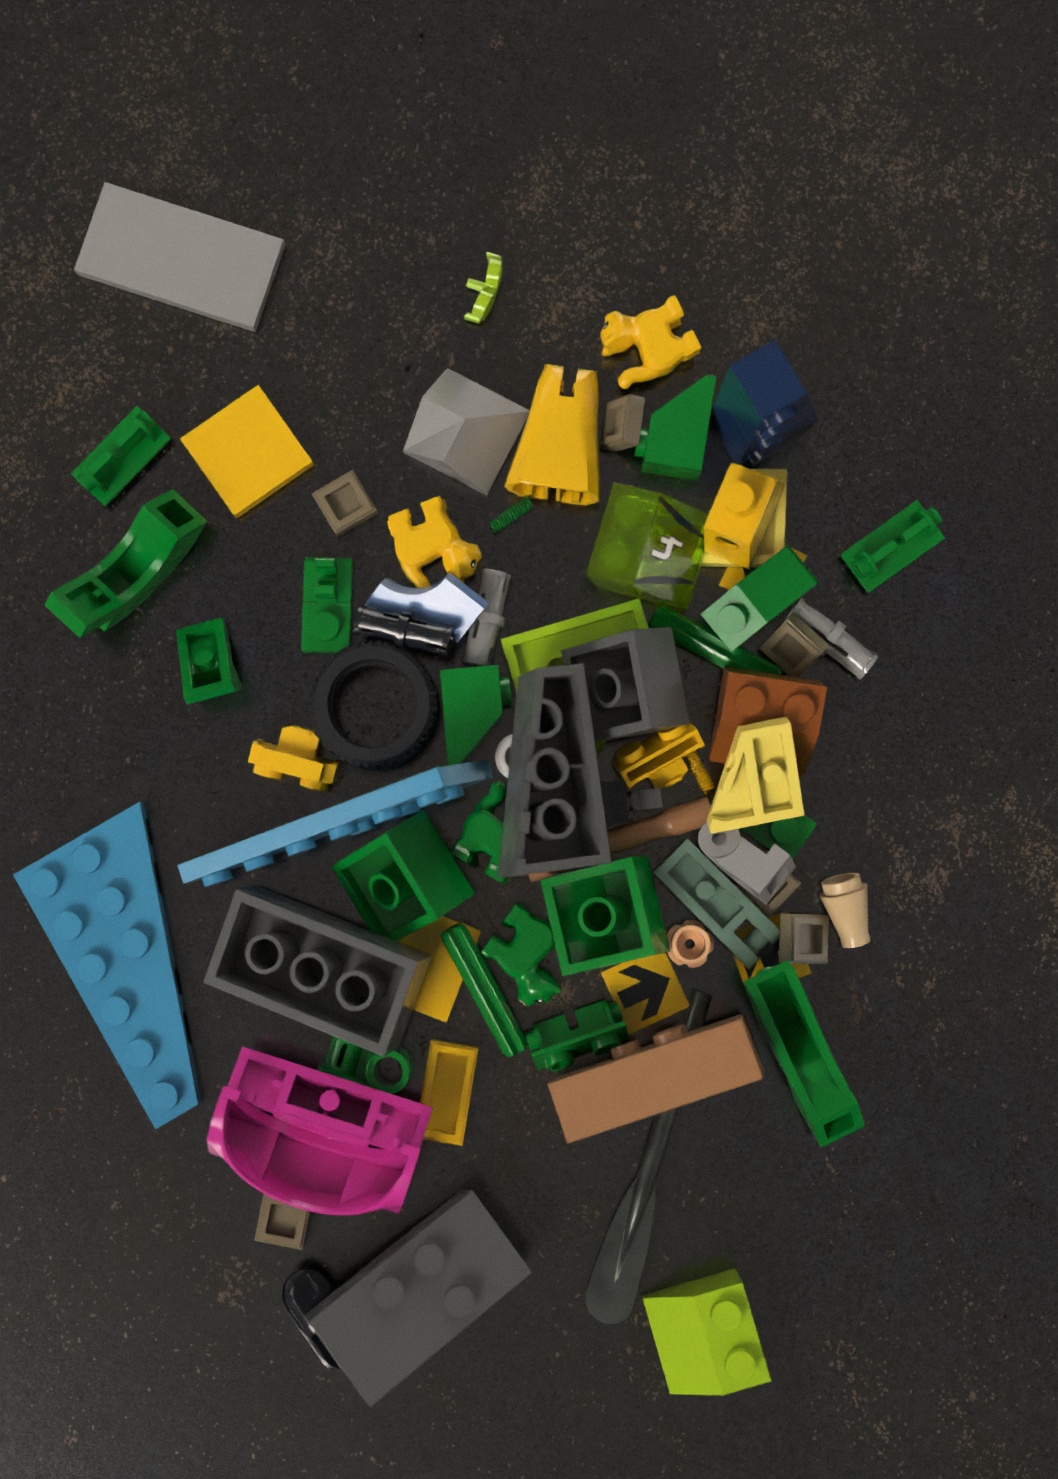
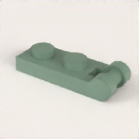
[652,839,780,969]

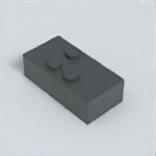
[203,885,432,1057]
[304,1189,532,1407]

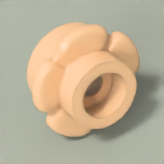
[667,920,714,968]

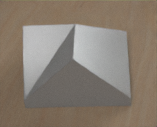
[403,368,530,496]

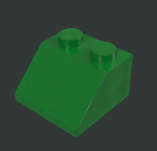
[331,810,475,941]
[540,856,671,976]

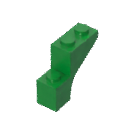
[743,960,865,1148]

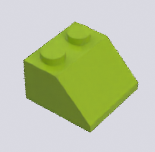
[642,1268,771,1396]

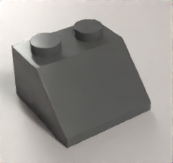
[561,627,690,743]

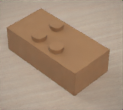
[548,1013,765,1144]

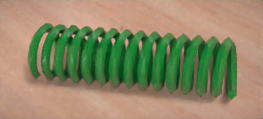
[489,496,533,533]

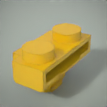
[612,723,705,789]
[248,725,342,791]

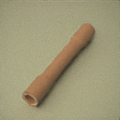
[528,796,711,883]

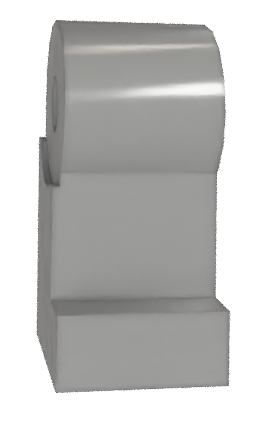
[698,822,796,905]

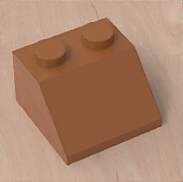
[708,666,827,776]

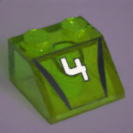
[586,482,708,610]

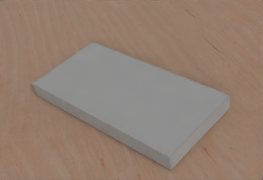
[74,182,286,332]

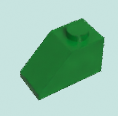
[634,375,716,481]
[701,545,819,652]
[440,665,512,765]

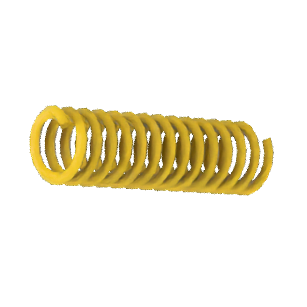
[685,750,715,794]

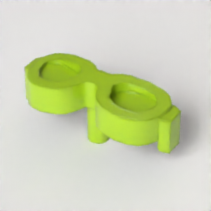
[464,251,502,324]

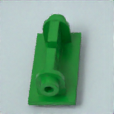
[71,406,172,507]
[840,500,945,593]
[525,999,629,1072]

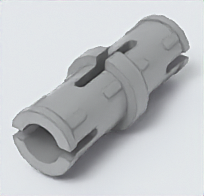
[462,569,512,667]
[783,597,879,680]

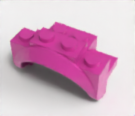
[207,1046,433,1215]

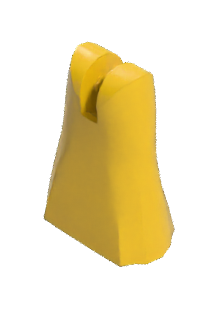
[504,364,600,506]

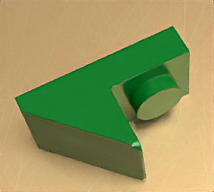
[176,617,243,705]

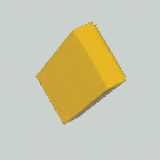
[420,1039,479,1146]

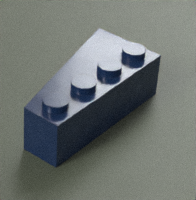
[709,340,818,466]

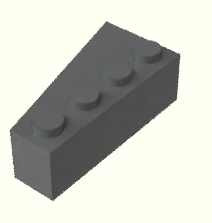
[498,664,611,878]

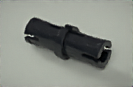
[353,605,456,656]

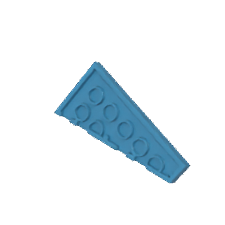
[177,760,493,887]
[13,802,202,1129]

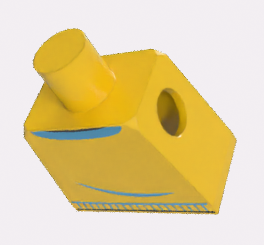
[704,462,785,570]

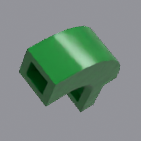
[44,489,208,638]

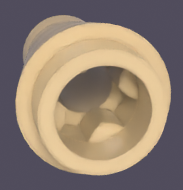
[819,873,871,948]

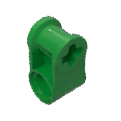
[316,1036,415,1094]

